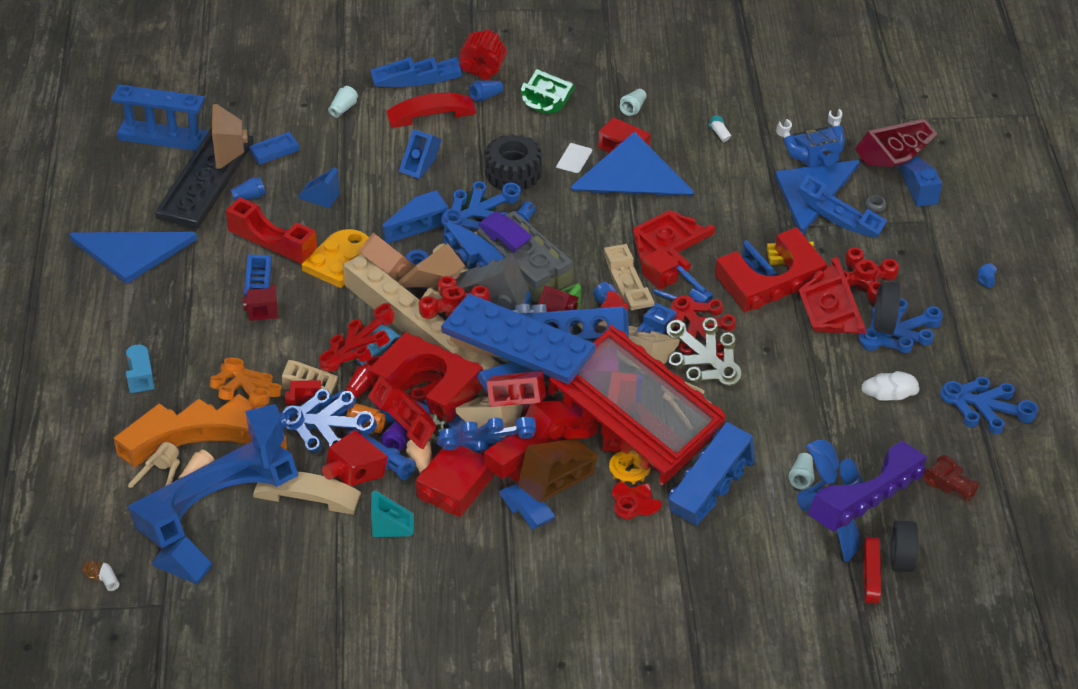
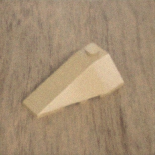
[577,321,680,374]

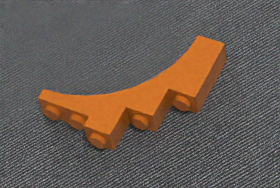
[114,394,287,467]

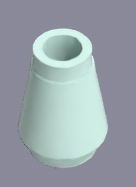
[328,86,358,118]
[620,89,646,116]
[789,453,814,490]

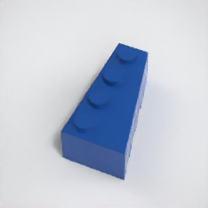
[668,422,756,526]

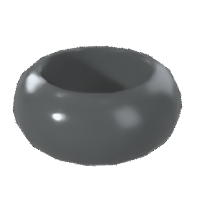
[865,195,886,213]

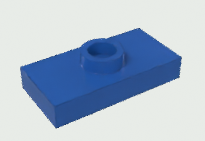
[249,132,300,165]

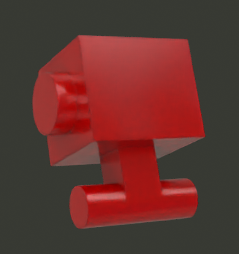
[642,248,692,290]

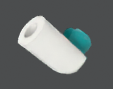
[709,116,731,142]

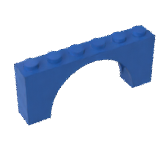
[127,441,299,548]

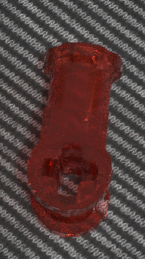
[924,455,980,501]

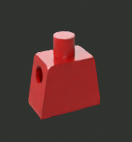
[322,430,388,486]

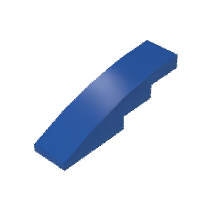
[371,57,462,87]

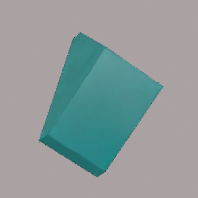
[371,490,414,537]

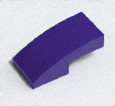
[478,211,532,253]

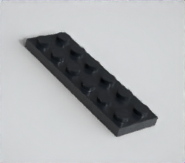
[155,127,254,229]

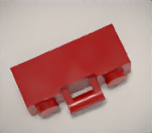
[525,401,600,439]

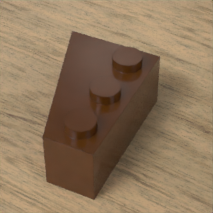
[518,439,598,503]

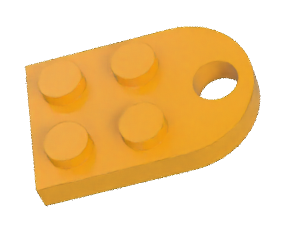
[302,229,369,288]

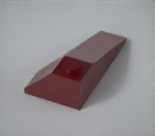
[855,118,938,167]

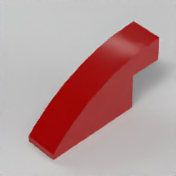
[484,434,570,483]

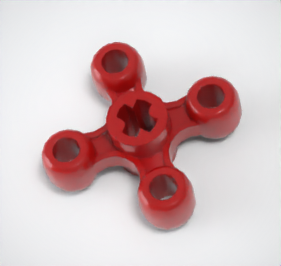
[843,247,899,304]
[418,276,490,319]

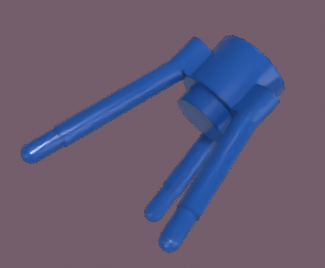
[653,266,714,303]

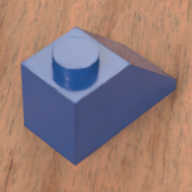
[399,129,442,179]

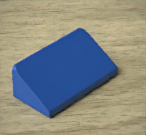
[742,240,778,276]

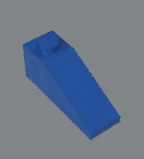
[898,156,942,207]
[382,190,448,244]
[245,404,287,469]

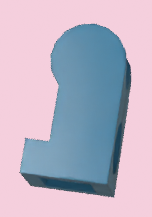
[126,345,155,393]

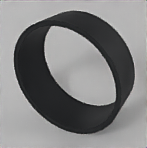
[874,282,900,335]

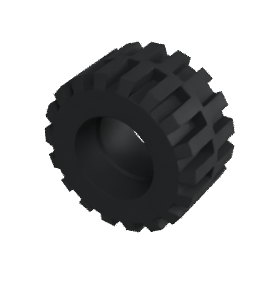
[485,134,542,191]

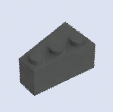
[456,253,529,309]

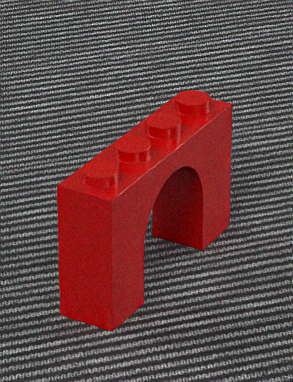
[715,227,827,313]
[368,332,484,423]

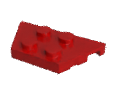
[633,210,715,266]
[799,257,867,334]

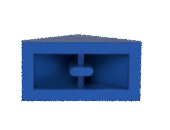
[298,167,340,208]
[152,536,212,585]

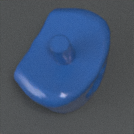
[977,263,997,289]

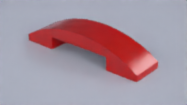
[386,93,476,128]
[368,376,436,449]

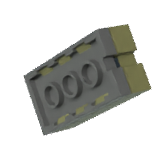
[477,211,573,303]

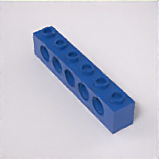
[522,307,629,343]

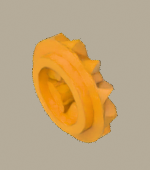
[609,450,650,485]

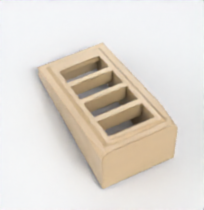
[282,360,338,396]

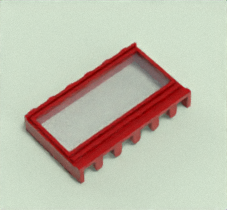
[548,325,726,486]

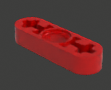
[863,537,881,604]

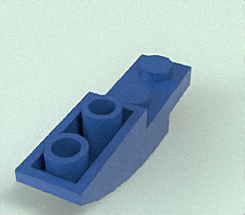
[442,222,504,270]

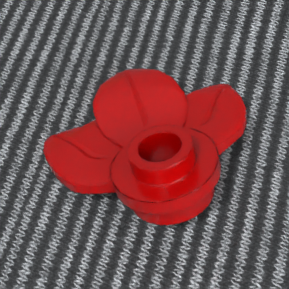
[612,481,663,519]

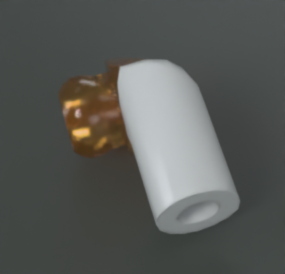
[83,561,120,591]

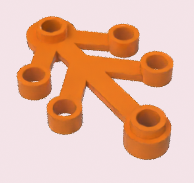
[210,357,282,408]

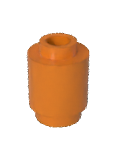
[346,404,386,434]

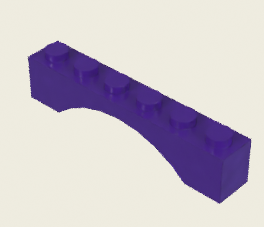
[808,441,927,532]

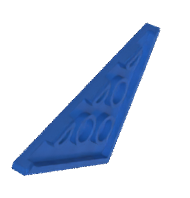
[571,132,694,197]
[775,160,859,235]
[69,232,197,284]

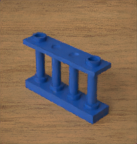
[111,85,209,151]

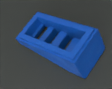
[244,254,272,297]

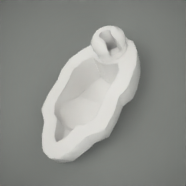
[862,371,919,400]

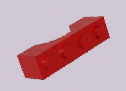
[226,197,317,264]

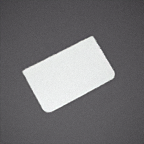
[556,143,592,173]

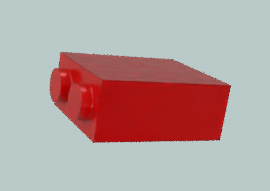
[416,446,494,517]

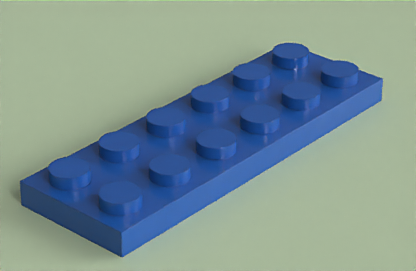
[441,294,596,384]

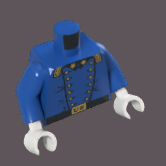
[776,109,845,167]

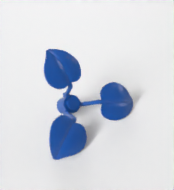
[797,440,864,562]

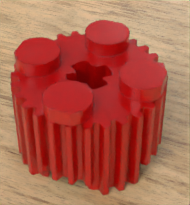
[459,29,508,80]

